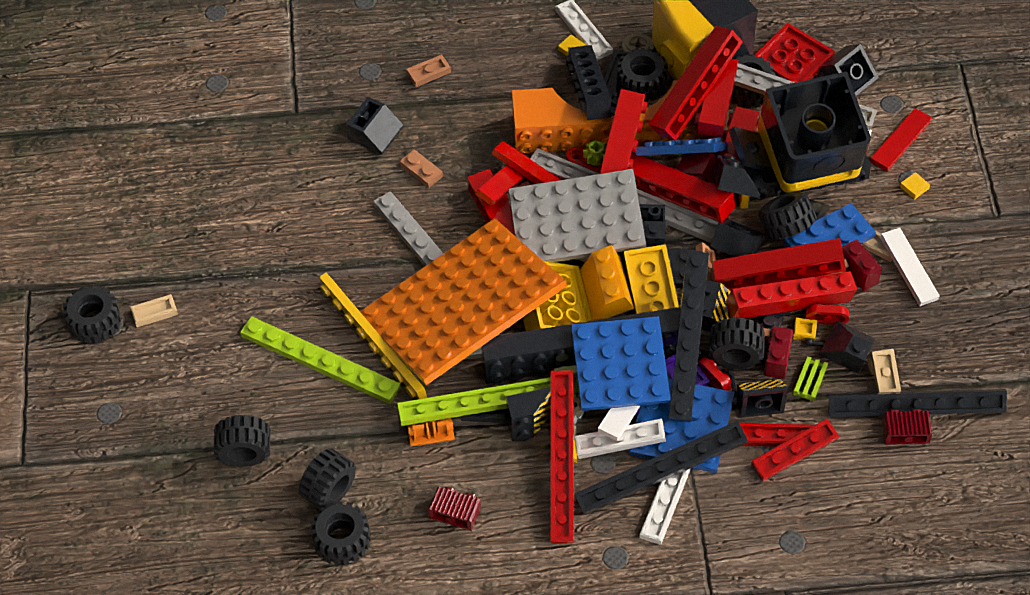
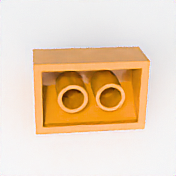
[580,245,634,321]

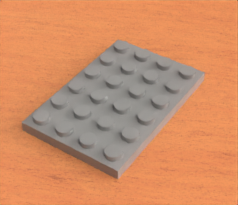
[509,169,646,262]

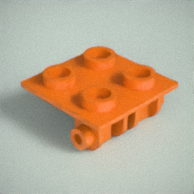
[407,418,455,447]

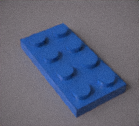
[636,138,728,155]
[783,203,876,247]

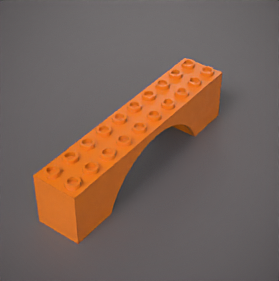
[512,80,718,154]

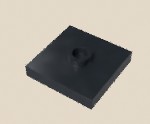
[729,127,772,172]

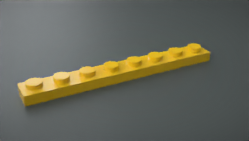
[320,272,427,399]

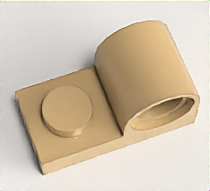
[868,349,901,392]

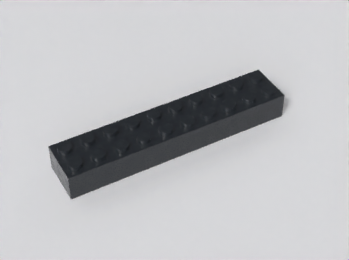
[481,307,701,384]

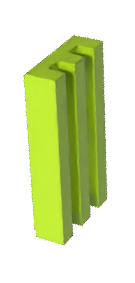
[793,356,828,401]

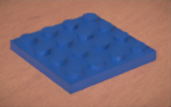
[571,317,671,411]
[629,379,735,474]

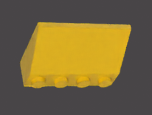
[523,261,593,331]

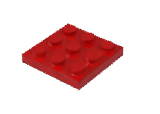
[755,23,835,83]

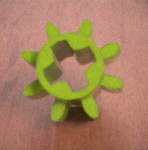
[583,140,606,166]

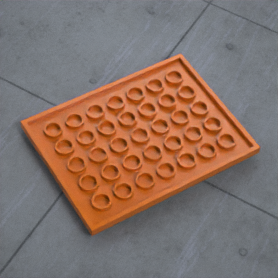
[360,218,567,385]

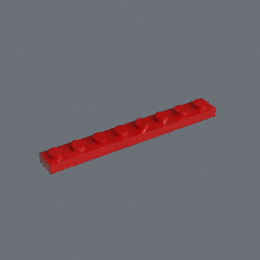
[551,370,574,544]

